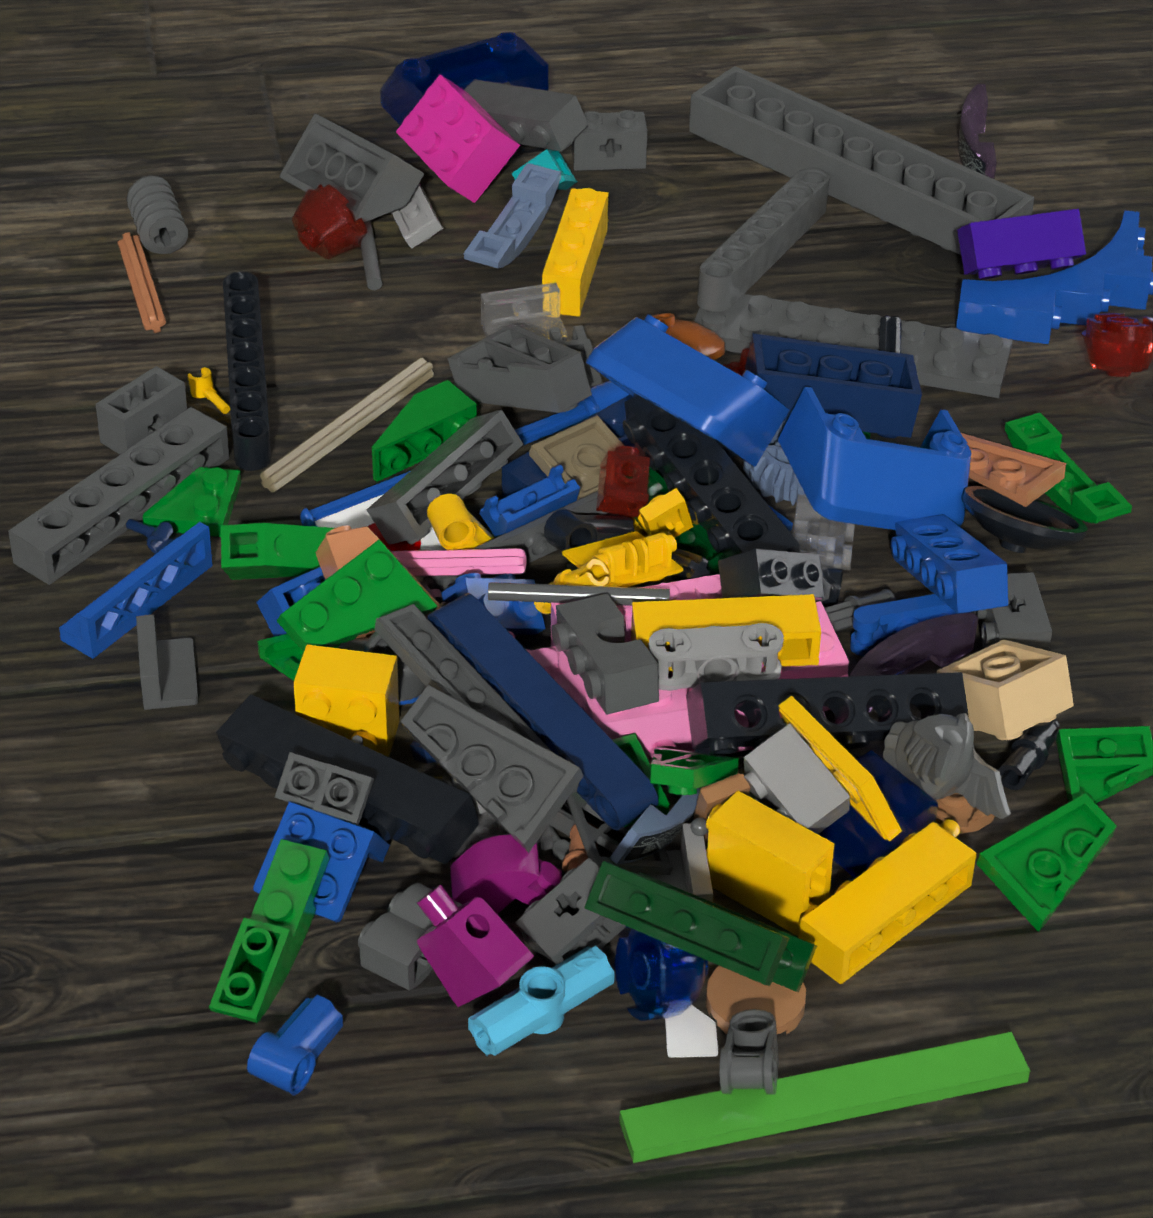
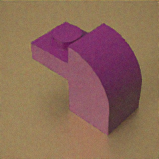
[450,835,563,914]

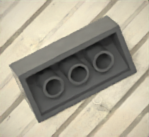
[279,113,424,224]

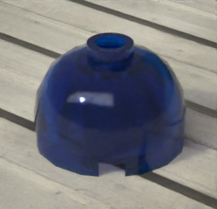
[615,926,708,1021]

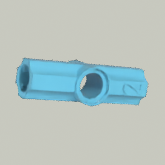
[468,946,615,1056]

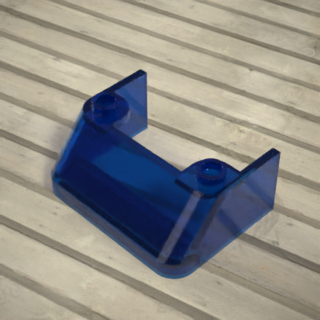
[380,32,549,125]

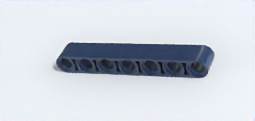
[427,593,659,831]

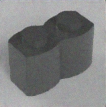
[358,883,462,991]

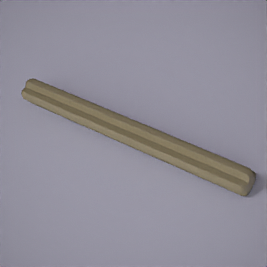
[260,358,434,492]

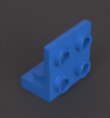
[253,801,390,923]

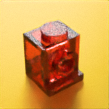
[596,446,650,518]

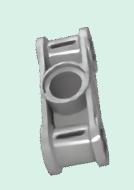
[649,623,784,691]

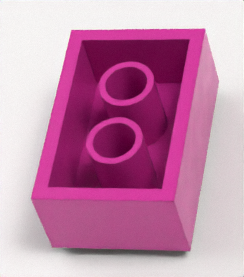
[396,75,520,203]

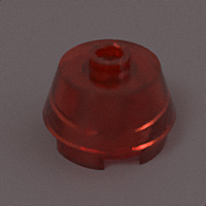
[292,184,367,259]
[1082,313,1153,377]

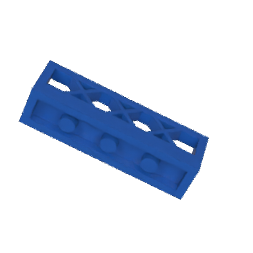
[59,522,213,659]

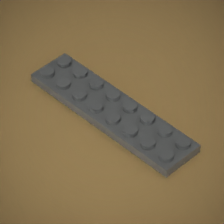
[694,294,1013,398]

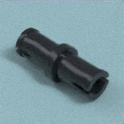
[998,719,1060,790]

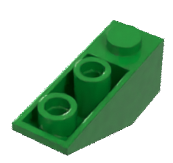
[372,380,477,482]
[221,523,334,580]

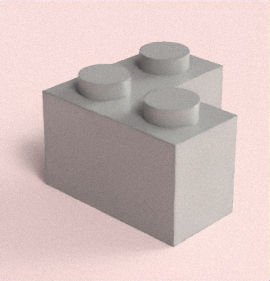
[744,724,850,834]

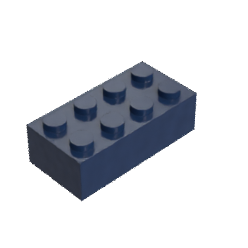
[744,333,922,438]

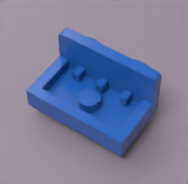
[441,573,545,635]

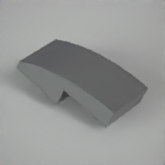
[275,752,374,824]

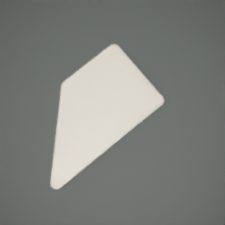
[663,988,718,1057]

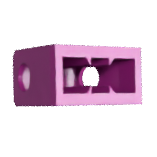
[417,884,534,1007]

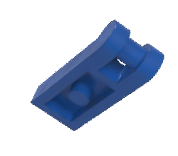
[850,594,971,656]

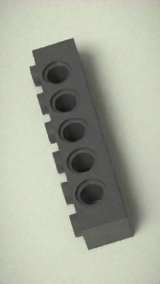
[8,407,229,585]

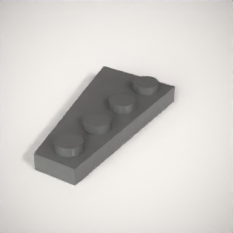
[400,685,584,853]

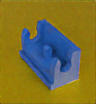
[479,464,580,538]

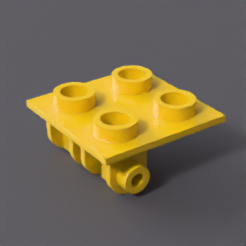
[562,531,683,587]

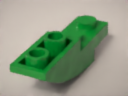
[209,839,329,1023]

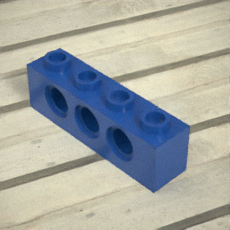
[891,515,1008,614]

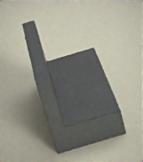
[136,614,198,710]

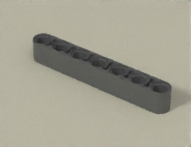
[697,168,830,312]

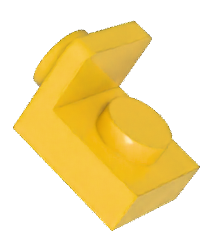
[636,488,694,538]

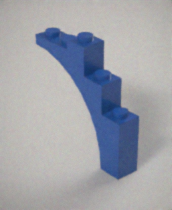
[956,210,1153,344]

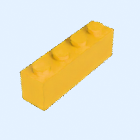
[542,188,608,317]
[631,594,821,672]
[799,822,977,985]

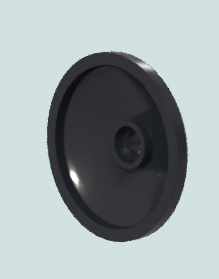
[962,486,1088,553]

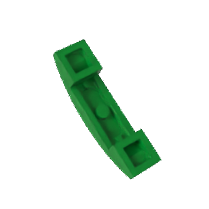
[1005,412,1132,523]

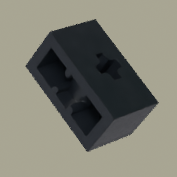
[718,549,825,601]

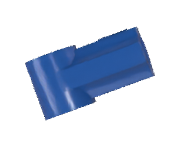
[247,995,343,1095]

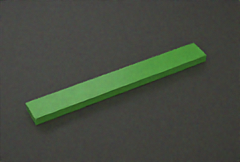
[619,1032,1030,1163]

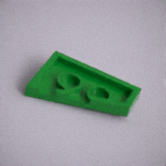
[277,539,438,652]
[976,793,1117,932]

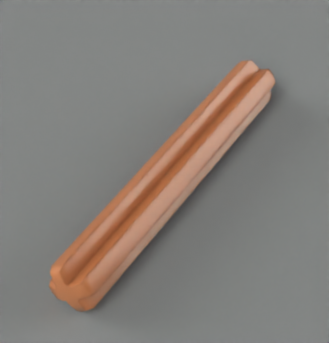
[118,232,166,333]

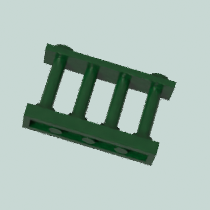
[584,861,817,992]

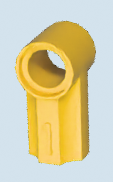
[427,494,495,550]

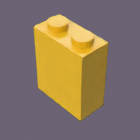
[706,790,834,937]

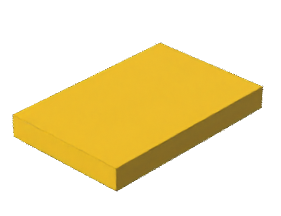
[779,695,902,841]

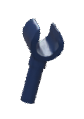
[126,519,174,554]

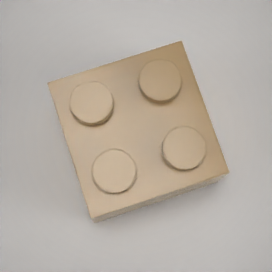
[937,640,1074,740]

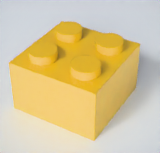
[294,645,400,757]

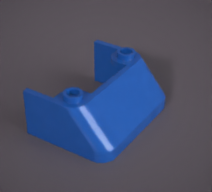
[585,314,790,467]
[778,387,971,530]

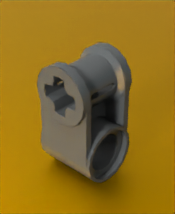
[720,1009,779,1094]

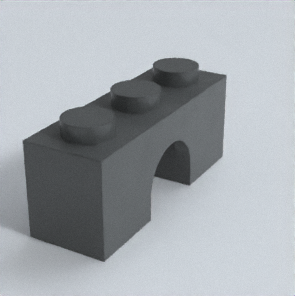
[551,594,659,715]

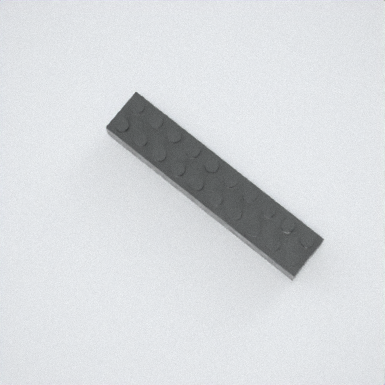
[689,66,1035,255]

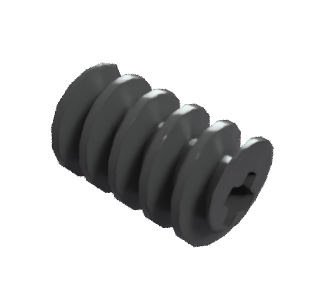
[127,176,188,254]

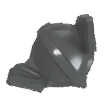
[883,713,1011,819]

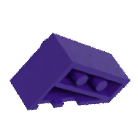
[957,208,1086,280]

